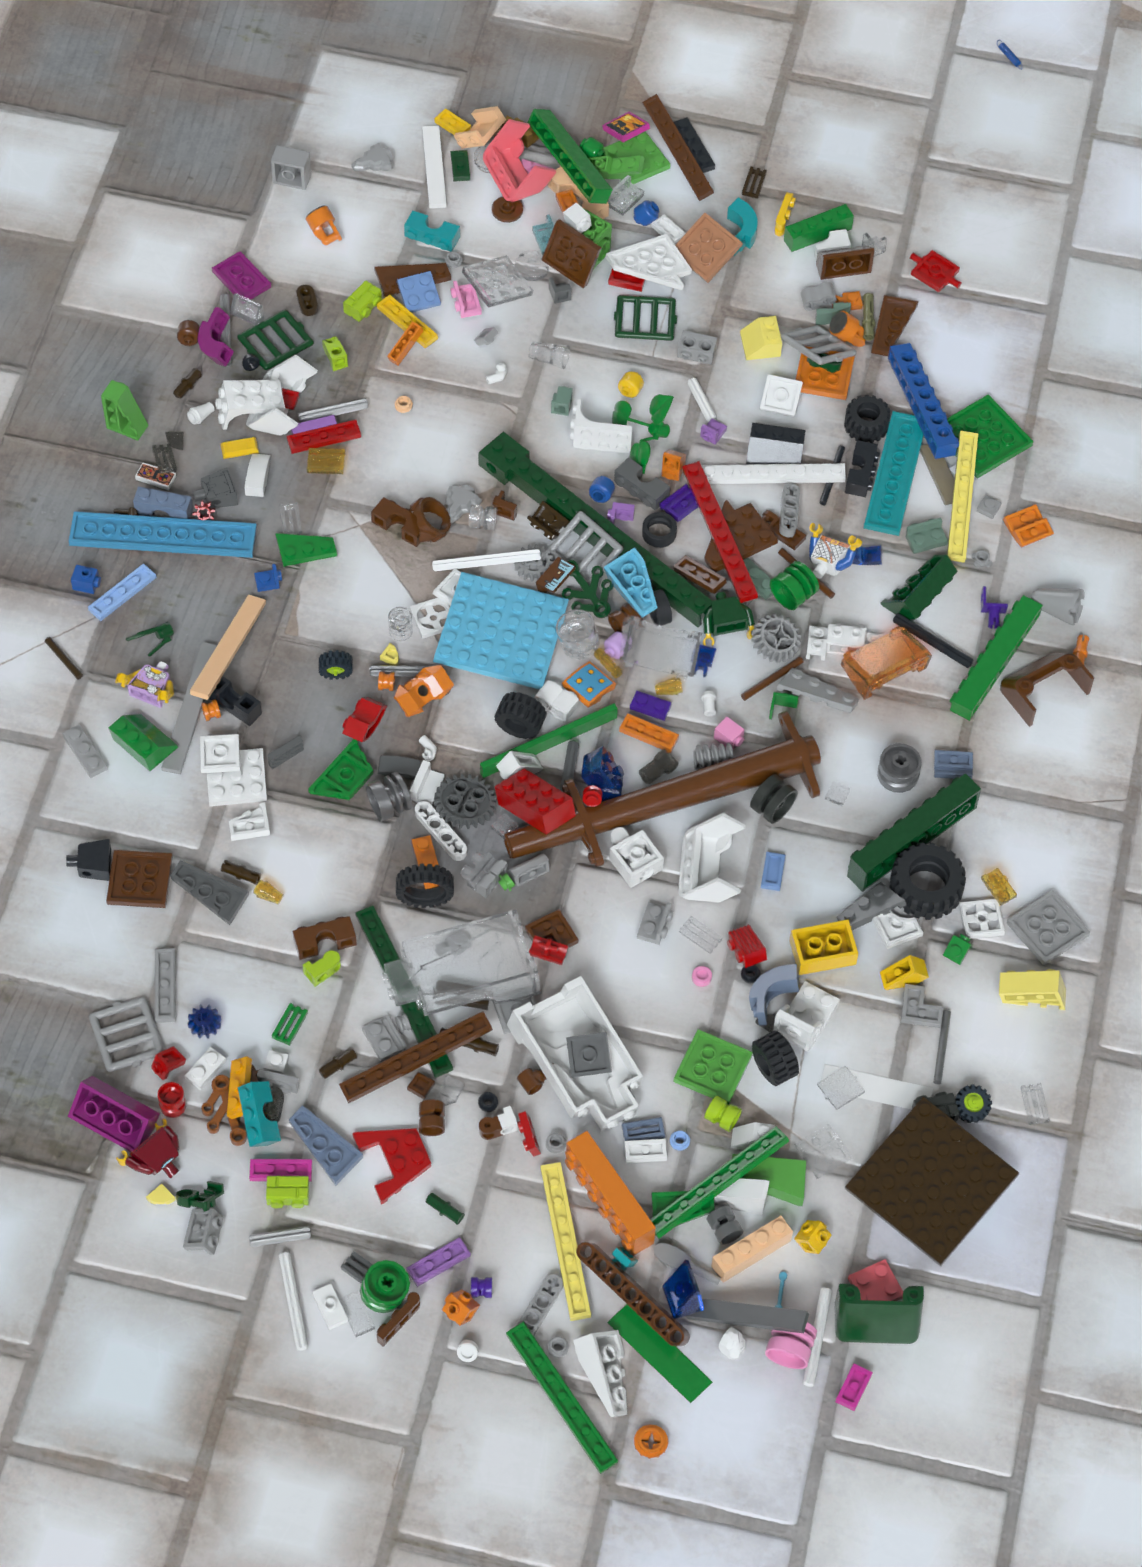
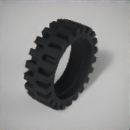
[396,864,454,908]

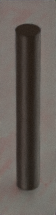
[44,637,83,680]

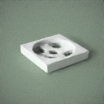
[410,598,450,639]
[959,898,1005,939]

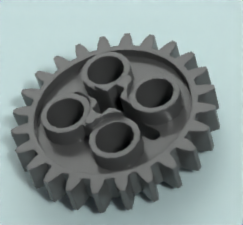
[434,774,497,829]

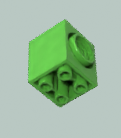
[581,208,612,270]

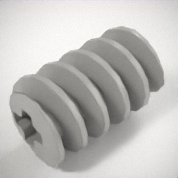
[693,743,733,769]

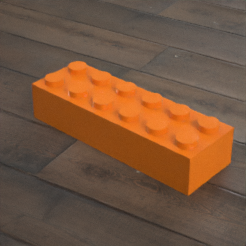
[565,1131,656,1256]

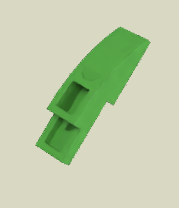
[588,155,645,179]

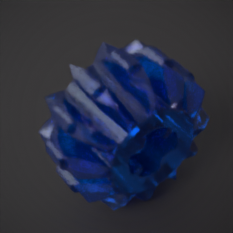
[187,1004,222,1039]

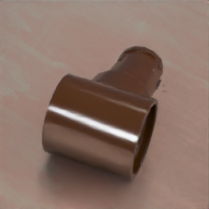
[517,1063,554,1095]

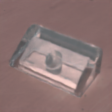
[230,293,264,325]

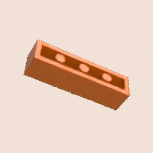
[387,321,423,366]

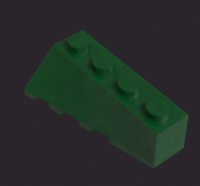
[880,554,958,620]

